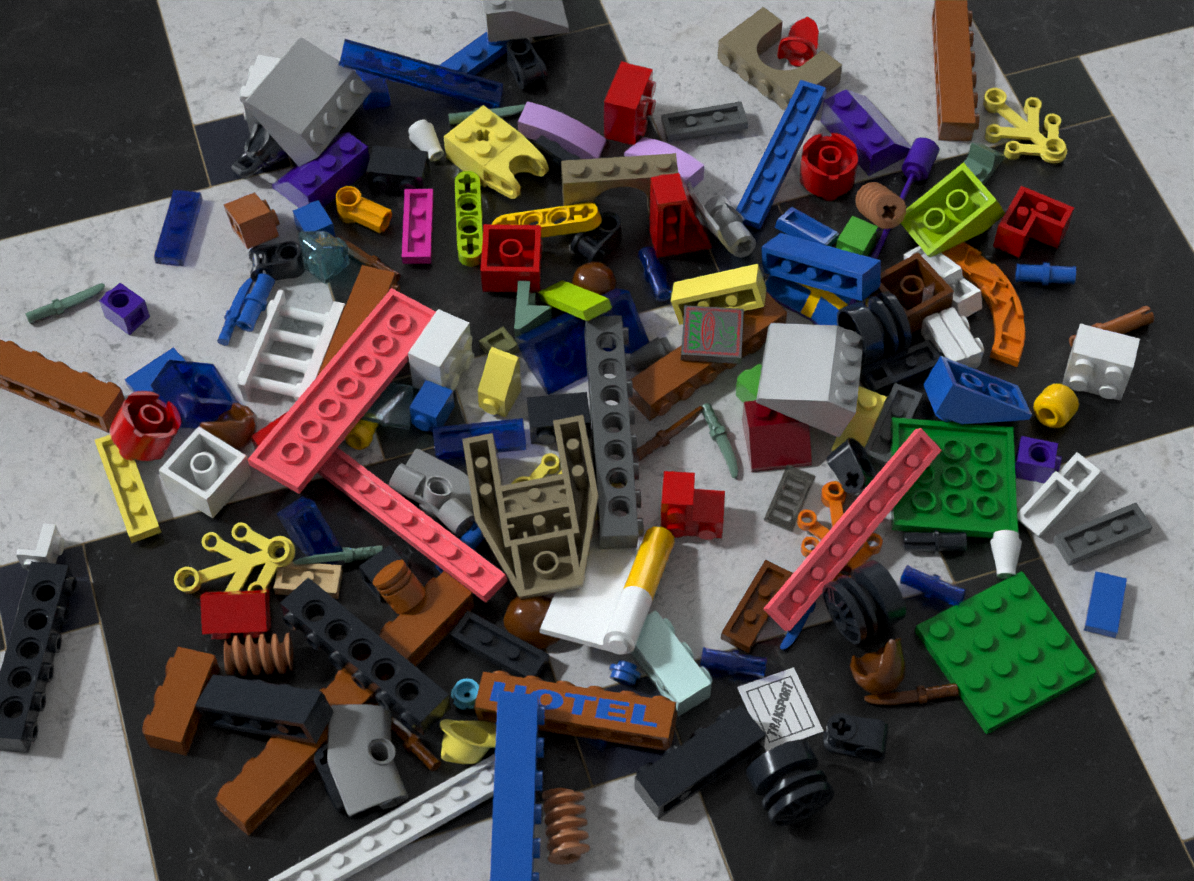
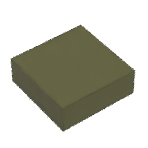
[479,326,520,356]

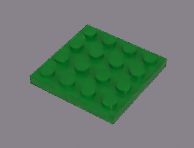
[890,417,1018,538]
[914,571,1096,734]

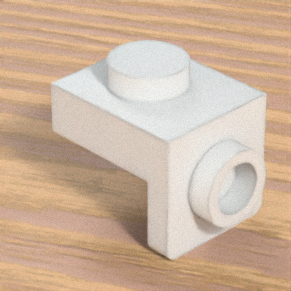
[16,523,65,571]

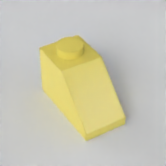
[477,347,521,418]
[831,386,887,451]

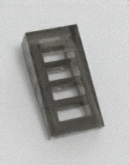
[764,465,816,532]

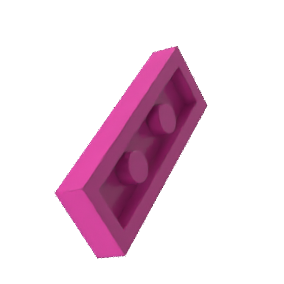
[402,189,434,264]

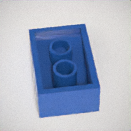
[923,356,1032,424]

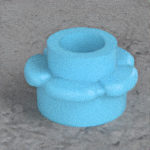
[451,679,480,710]

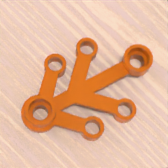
[797,481,883,581]

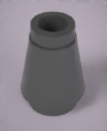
[630,336,673,371]

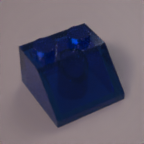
[151,360,240,429]

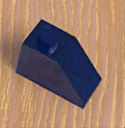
[276,496,343,564]

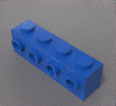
[762,233,881,301]

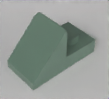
[964,142,1005,185]
[514,281,552,346]

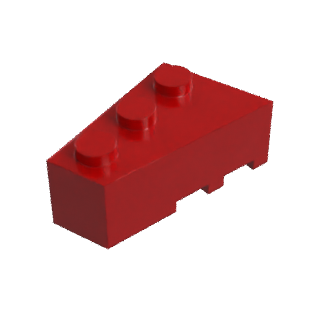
[649,173,712,257]

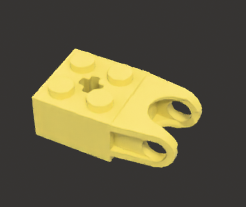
[444,105,549,199]

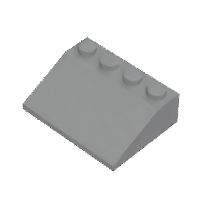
[481,0,569,42]
[243,37,371,167]
[756,323,863,437]

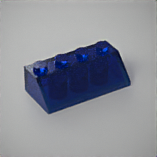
[515,288,649,395]

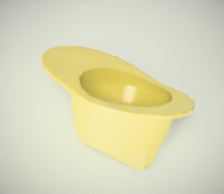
[439,719,496,764]

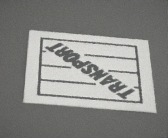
[737,667,823,752]

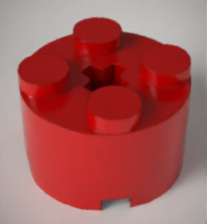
[799,133,858,201]
[110,391,181,461]

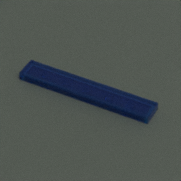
[339,39,503,109]

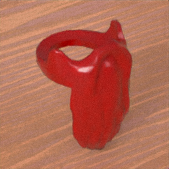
[777,17,819,67]

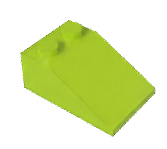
[901,162,1005,258]

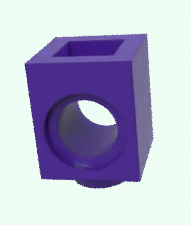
[99,282,150,335]
[1015,436,1062,483]

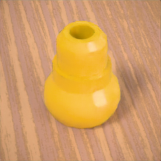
[345,414,378,450]

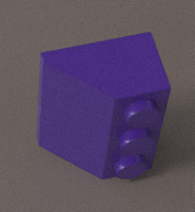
[821,89,911,176]
[272,132,370,208]

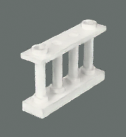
[237,290,345,402]

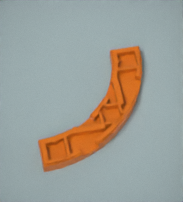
[941,242,1026,367]

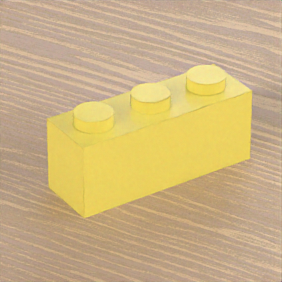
[671,264,766,325]

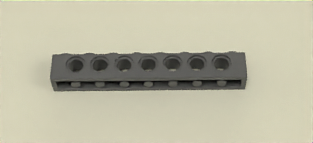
[584,316,644,549]

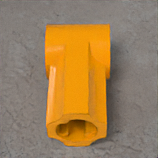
[336,186,392,233]

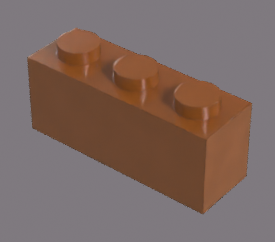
[142,647,220,756]

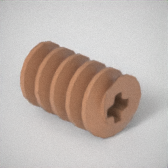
[856,182,906,229]
[224,633,293,676]
[542,788,590,865]

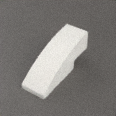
[903,246,982,317]
[1017,452,1102,537]

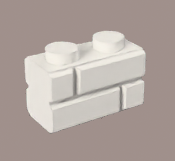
[921,307,984,369]

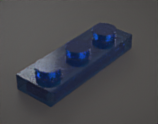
[154,190,203,267]
[433,418,527,459]

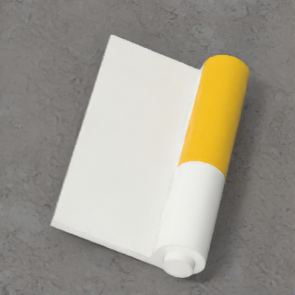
[540,526,675,655]

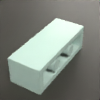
[631,610,712,717]

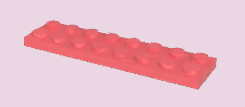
[248,288,436,494]

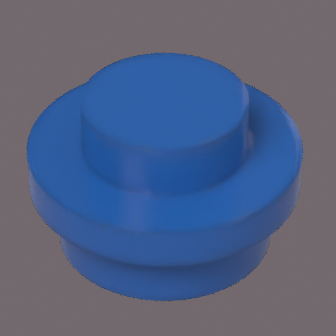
[609,660,641,686]

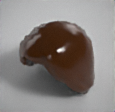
[200,403,257,451]
[503,595,561,650]
[850,638,906,695]

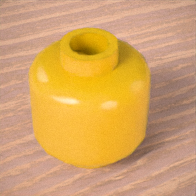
[1033,384,1079,428]

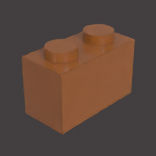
[223,192,280,249]

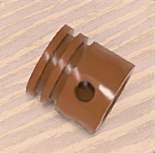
[373,560,426,614]

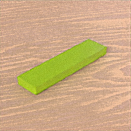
[538,280,612,321]

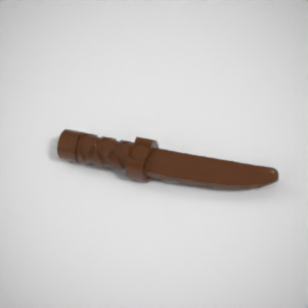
[337,236,401,282]
[633,406,703,461]
[864,683,958,705]
[391,716,441,772]

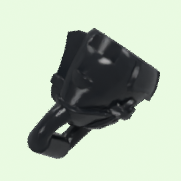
[231,123,289,179]

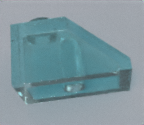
[298,231,350,285]

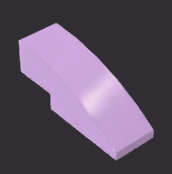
[518,101,606,159]
[624,137,704,191]

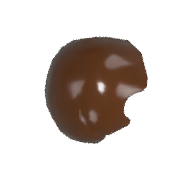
[571,262,617,299]

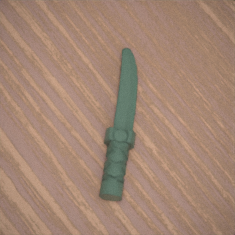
[448,104,525,125]
[25,283,105,324]
[701,403,738,478]
[293,545,383,565]

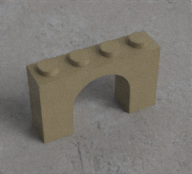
[717,7,842,111]
[561,153,678,221]

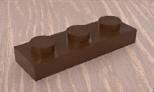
[721,559,793,653]

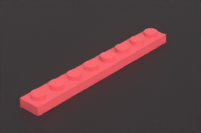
[764,428,941,631]
[317,447,508,602]

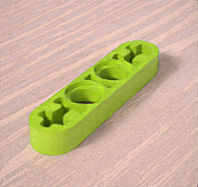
[455,171,483,267]

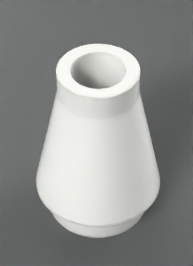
[408,119,444,162]
[990,530,1022,579]

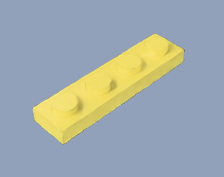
[94,435,161,543]

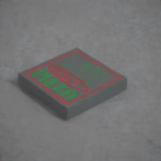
[681,305,744,364]

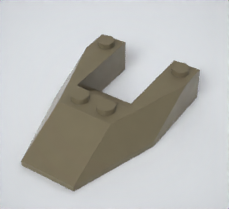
[462,415,599,600]

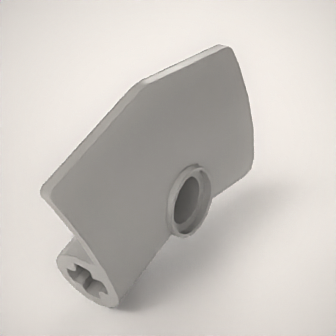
[687,182,756,258]
[389,449,475,537]
[327,704,409,816]

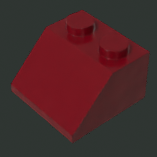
[742,400,812,472]

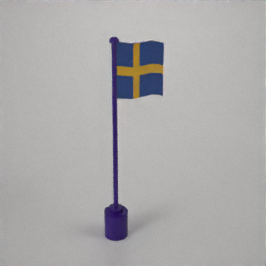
[765,137,940,325]

